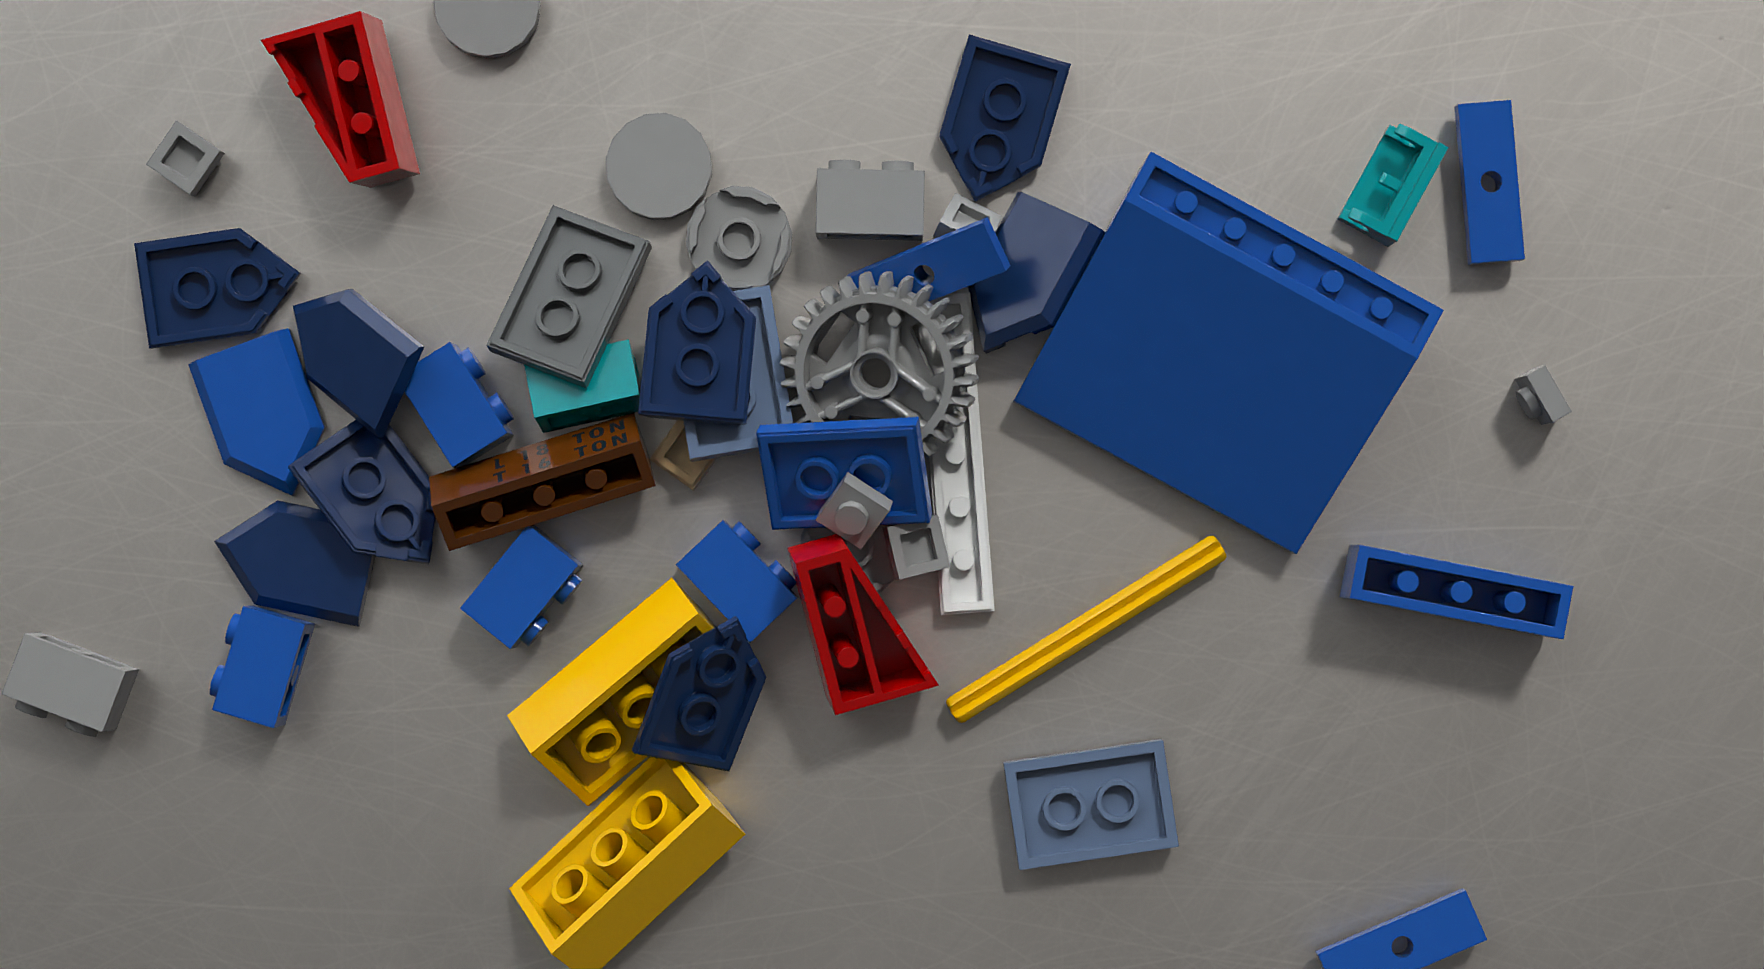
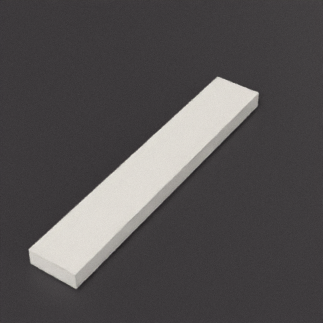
[919,292,995,615]

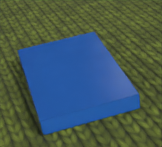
[756,417,933,530]

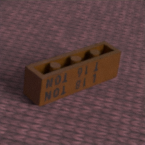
[429,412,656,551]

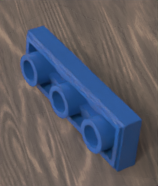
[1454,100,1525,265]
[846,217,1011,302]
[1315,888,1487,969]

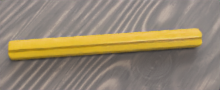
[946,536,1227,723]

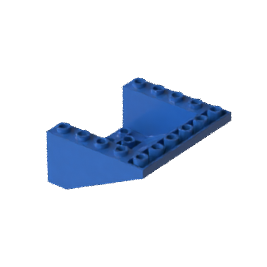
[1013,152,1444,554]

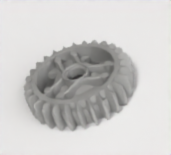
[780,271,979,456]

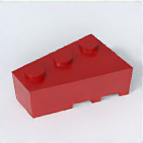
[261,11,420,188]
[787,534,939,715]

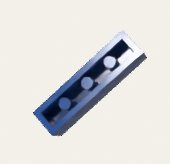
[1339,545,1574,639]

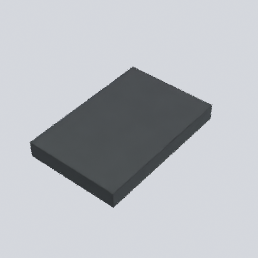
[486,205,652,388]

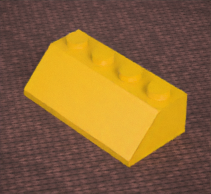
[507,577,716,806]
[509,757,746,969]

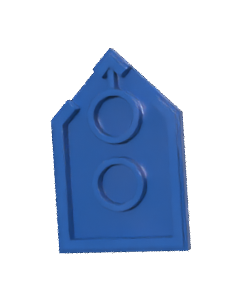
[188,328,326,496]

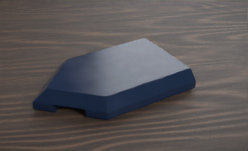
[939,34,1071,202]
[967,192,1105,354]
[134,228,301,349]
[638,260,756,425]
[293,289,424,438]
[288,420,435,565]
[214,500,375,627]
[632,616,767,771]

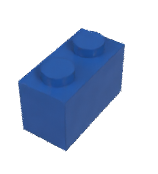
[405,342,514,468]
[676,520,799,643]
[460,525,583,649]
[210,605,315,728]

